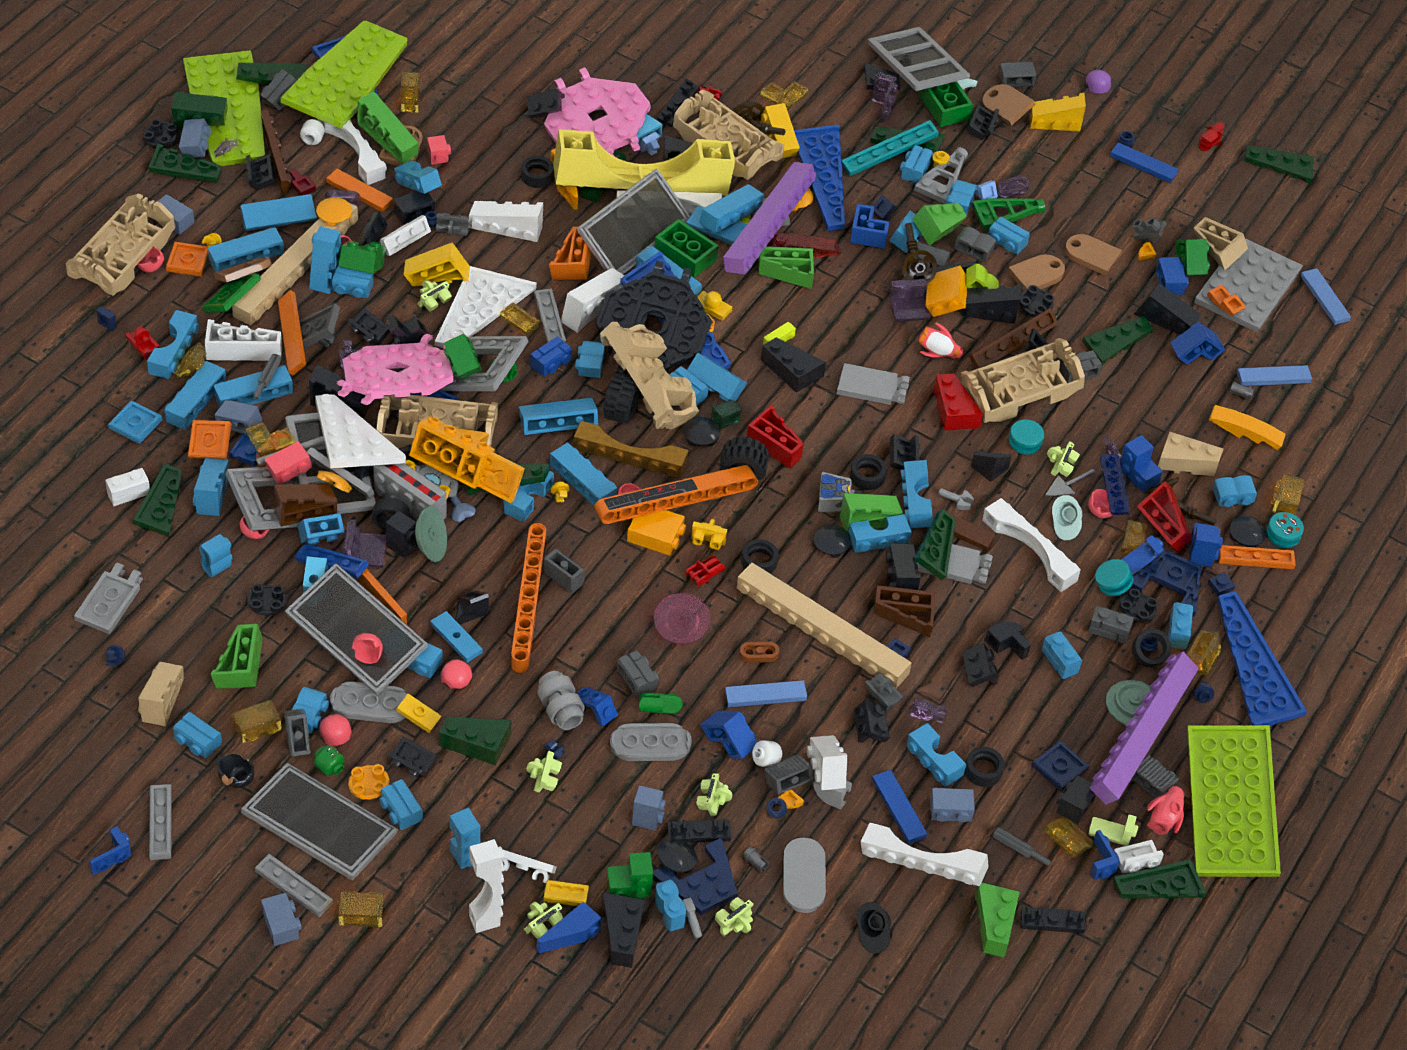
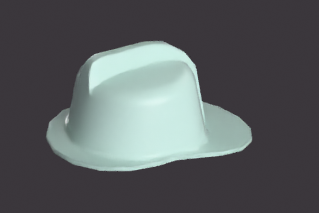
[1052,495,1082,540]

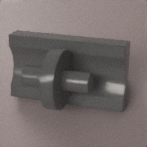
[436,213,469,236]
[1132,218,1167,242]
[864,673,903,711]

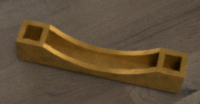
[573,421,688,478]

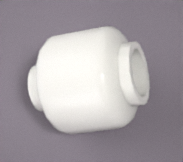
[300,119,325,145]
[752,740,782,767]

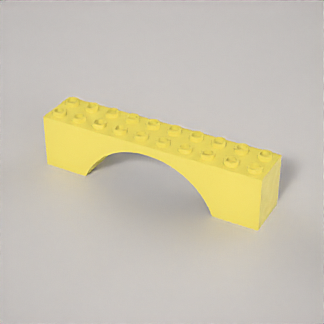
[553,129,735,196]

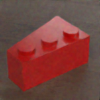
[934,374,983,431]
[747,405,804,469]
[1137,481,1192,551]

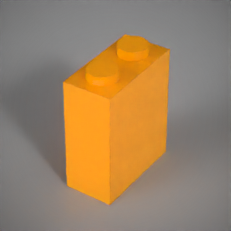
[926,266,967,317]
[627,510,686,556]

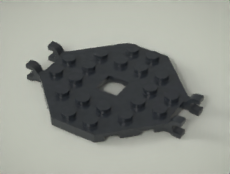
[596,260,712,375]

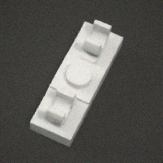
[379,215,431,256]
[502,850,557,883]

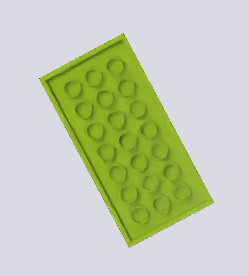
[1187,725,1281,877]

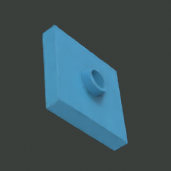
[108,400,162,444]

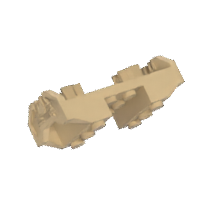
[673,90,784,180]
[66,194,175,296]
[600,322,699,429]
[960,338,1085,423]
[376,394,498,448]

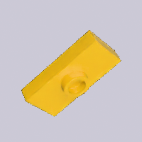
[396,694,441,733]
[543,880,589,906]

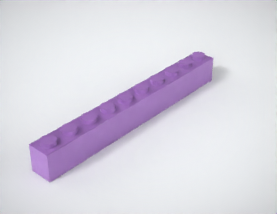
[723,162,816,274]
[1089,652,1199,805]

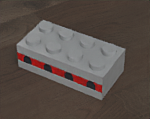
[373,463,447,520]

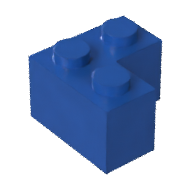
[850,204,889,249]
[1171,321,1225,365]
[1118,435,1163,492]
[1189,523,1223,567]
[700,711,757,759]

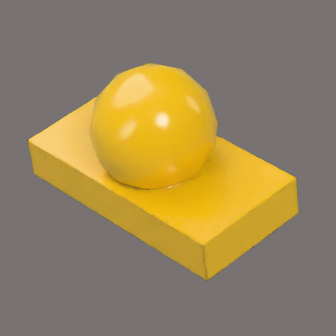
[697,291,733,321]

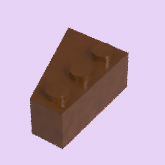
[274,484,338,527]
[873,585,936,637]

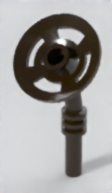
[732,101,786,136]
[902,223,937,285]
[1144,477,1217,526]

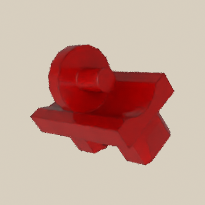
[125,326,160,360]

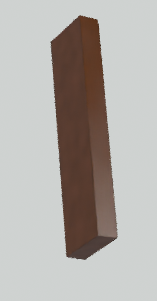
[931,504,996,551]

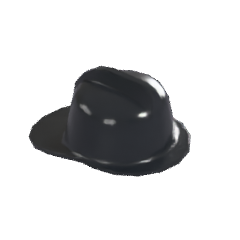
[857,902,891,953]

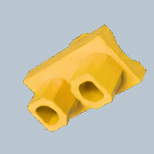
[691,519,727,550]

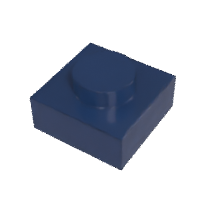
[874,195,896,220]
[96,306,117,331]
[1208,572,1235,596]
[887,638,911,658]

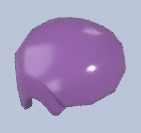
[1086,69,1111,94]

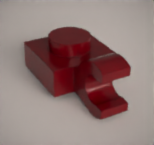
[289,169,316,196]

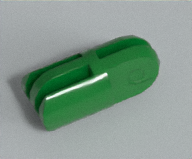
[639,693,683,714]

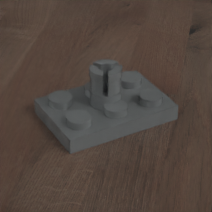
[299,303,340,349]

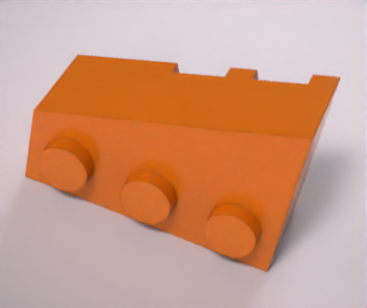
[549,227,592,280]

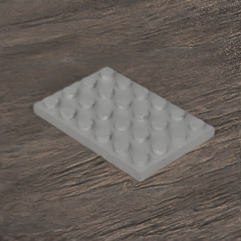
[1194,239,1303,333]

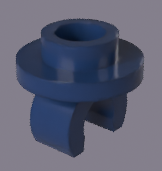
[105,645,125,666]
[1194,681,1214,703]
[544,739,565,760]

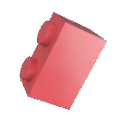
[265,441,312,485]

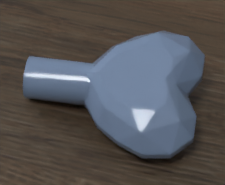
[451,496,476,522]

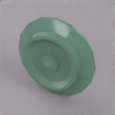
[415,506,447,562]
[1106,680,1151,725]

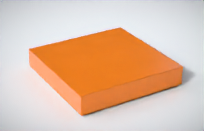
[166,242,208,277]
[188,420,232,460]

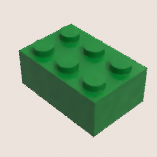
[918,72,973,127]
[654,219,719,278]

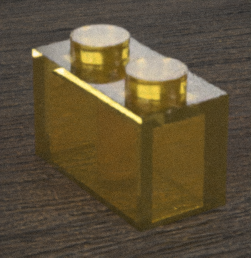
[401,72,420,113]
[1270,473,1305,515]
[1187,630,1221,676]
[233,699,282,743]
[339,891,384,927]

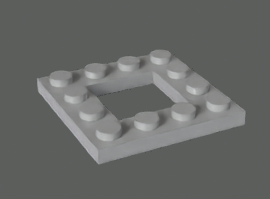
[439,336,529,392]
[225,467,300,530]

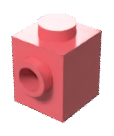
[427,135,451,164]

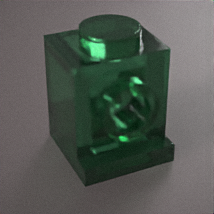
[711,400,742,429]

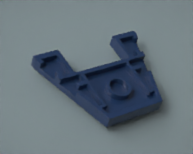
[1130,550,1201,617]
[653,838,737,915]

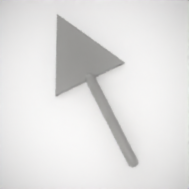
[1045,469,1095,496]

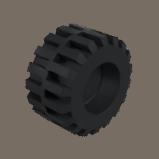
[603,373,640,424]
[719,436,769,482]

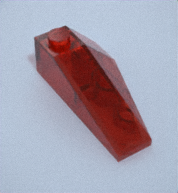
[767,233,841,258]

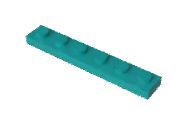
[842,120,939,176]

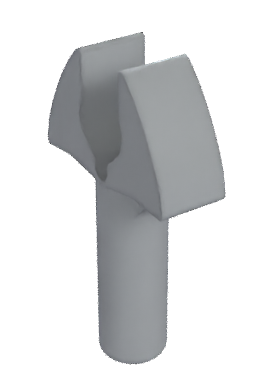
[938,488,974,510]
[683,897,702,938]

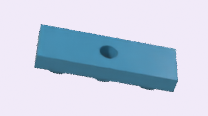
[430,611,483,663]

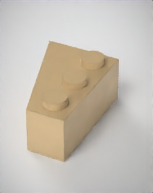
[1194,217,1248,270]
[1158,432,1223,476]
[138,661,184,726]

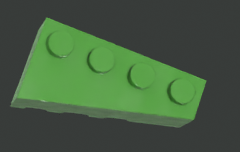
[358,91,419,164]

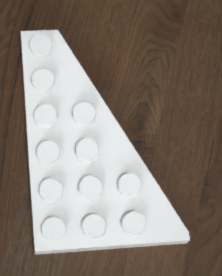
[435,266,537,348]
[315,394,406,468]

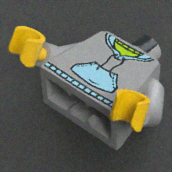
[405,460,459,499]

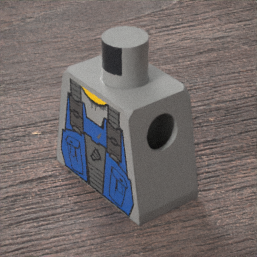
[818,472,862,512]

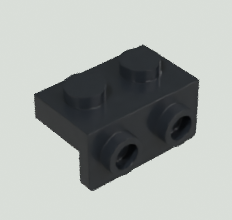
[527,89,565,118]
[966,104,999,140]
[245,154,276,191]
[347,308,390,346]
[890,434,920,471]
[962,643,999,687]
[854,699,890,743]
[387,736,438,778]

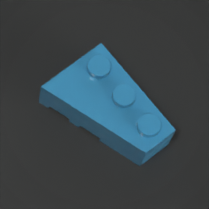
[309,226,341,294]
[193,458,229,516]

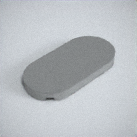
[330,682,407,723]
[610,723,692,761]
[783,838,826,913]

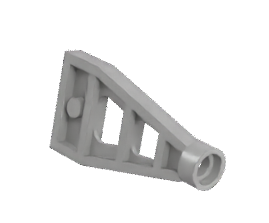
[914,147,968,204]

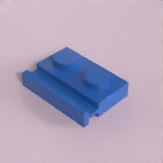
[230,430,272,467]

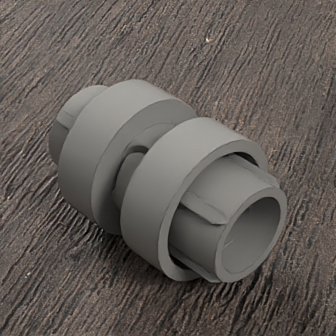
[537,671,584,730]

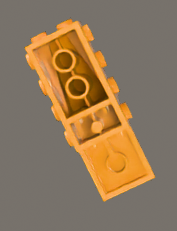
[409,416,525,503]

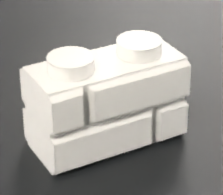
[105,468,150,506]

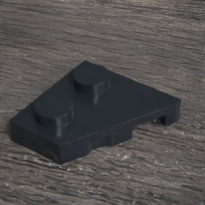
[864,63,901,90]

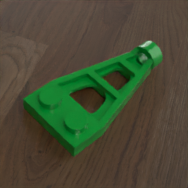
[972,198,1045,230]

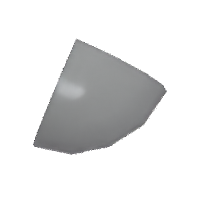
[813,781,852,809]

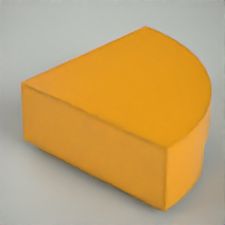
[1138,242,1156,261]
[777,789,804,809]

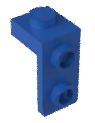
[1122,535,1164,575]
[577,687,618,726]
[89,826,131,875]
[1090,830,1120,880]

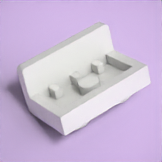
[1114,840,1164,874]

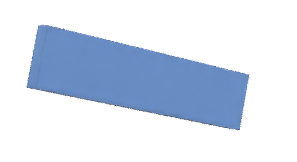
[1301,268,1351,325]
[1237,365,1312,386]
[725,680,807,707]

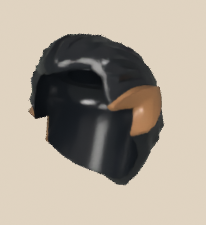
[217,754,255,788]

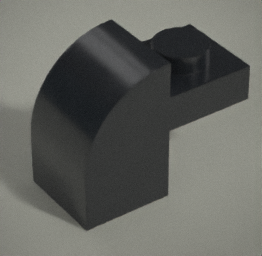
[387,315,428,344]
[985,621,1031,660]

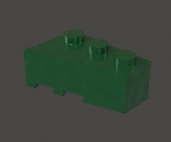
[171,92,228,129]
[439,717,512,766]

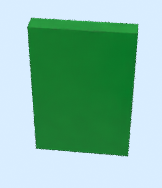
[202,273,261,313]

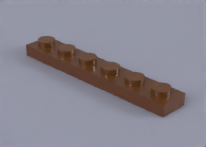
[261,109,291,194]
[969,308,1059,369]

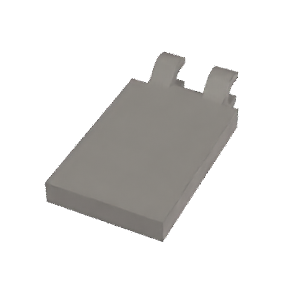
[837,363,910,405]
[916,544,993,584]
[74,563,143,634]

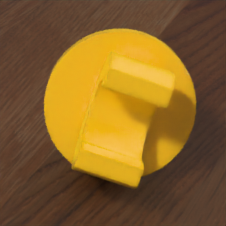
[932,151,949,167]
[202,233,222,247]
[550,482,570,502]

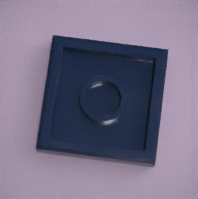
[1032,741,1089,791]

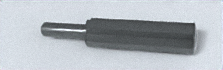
[253,354,282,399]
[993,827,1051,866]

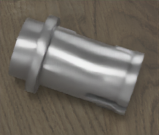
[1230,382,1254,400]
[743,847,770,873]

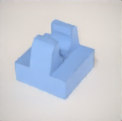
[639,132,660,156]
[976,180,998,200]

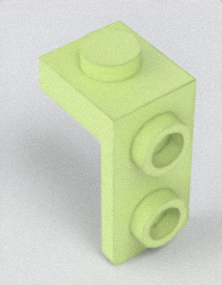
[1088,815,1138,846]

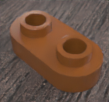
[739,642,779,663]

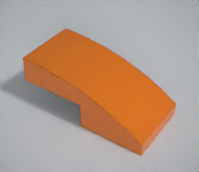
[1207,284,1246,316]

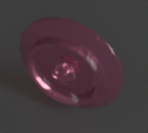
[654,593,711,645]

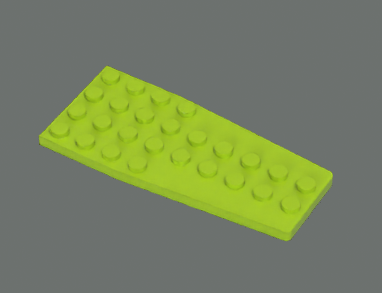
[281,21,408,129]
[183,50,265,166]

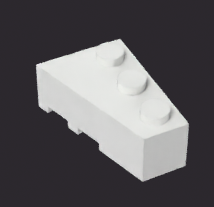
[807,735,847,790]

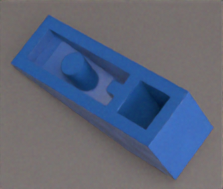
[536,902,601,954]

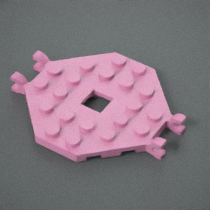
[544,67,651,157]
[337,334,453,405]

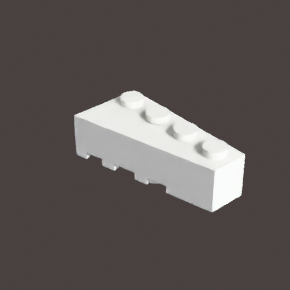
[469,201,543,242]
[561,268,624,333]
[205,319,282,361]

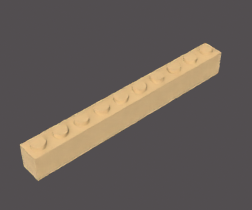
[232,203,358,326]
[737,563,912,688]

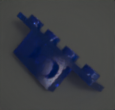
[1100,454,1130,515]

